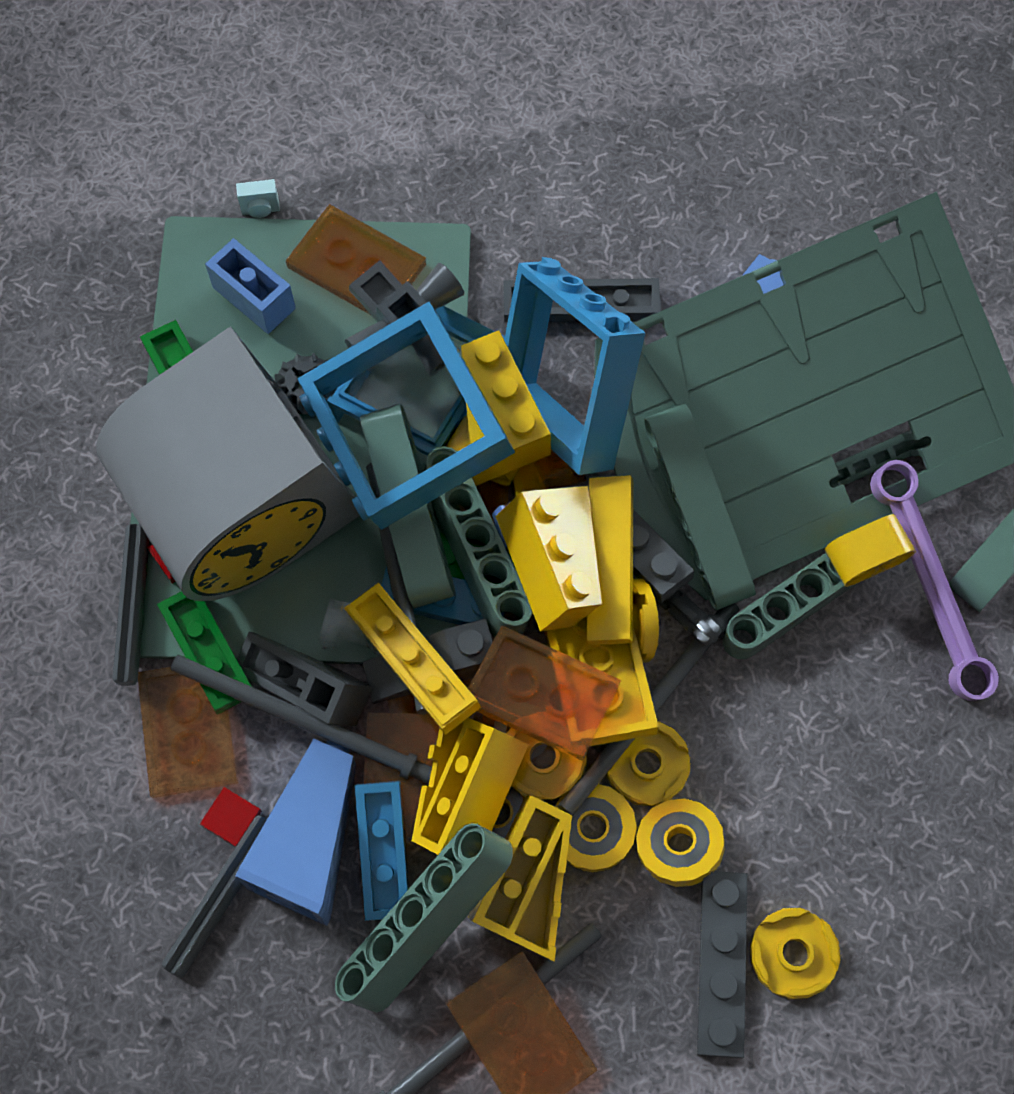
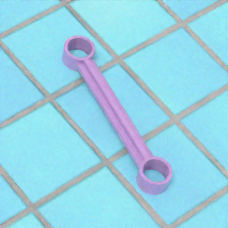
[870,460,999,701]

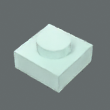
[236,179,280,218]

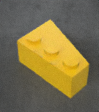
[461,330,551,486]
[495,486,602,632]
[411,718,529,855]
[468,795,572,962]

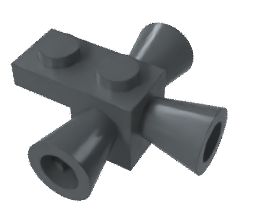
[345,260,464,377]

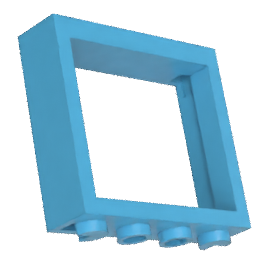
[504,257,646,475]
[297,301,515,530]

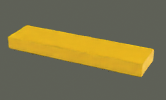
[587,475,634,645]
[344,582,481,735]

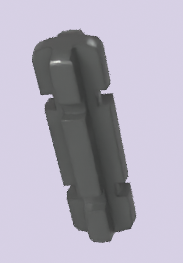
[655,589,722,646]

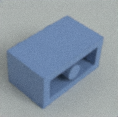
[205,238,296,334]

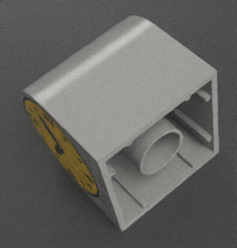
[96,326,360,601]

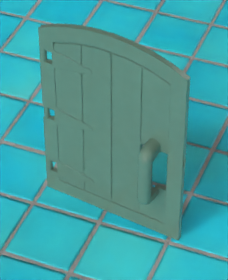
[594,191,1014,600]

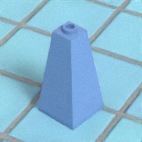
[235,739,356,926]

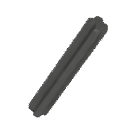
[112,524,149,686]
[162,815,267,978]

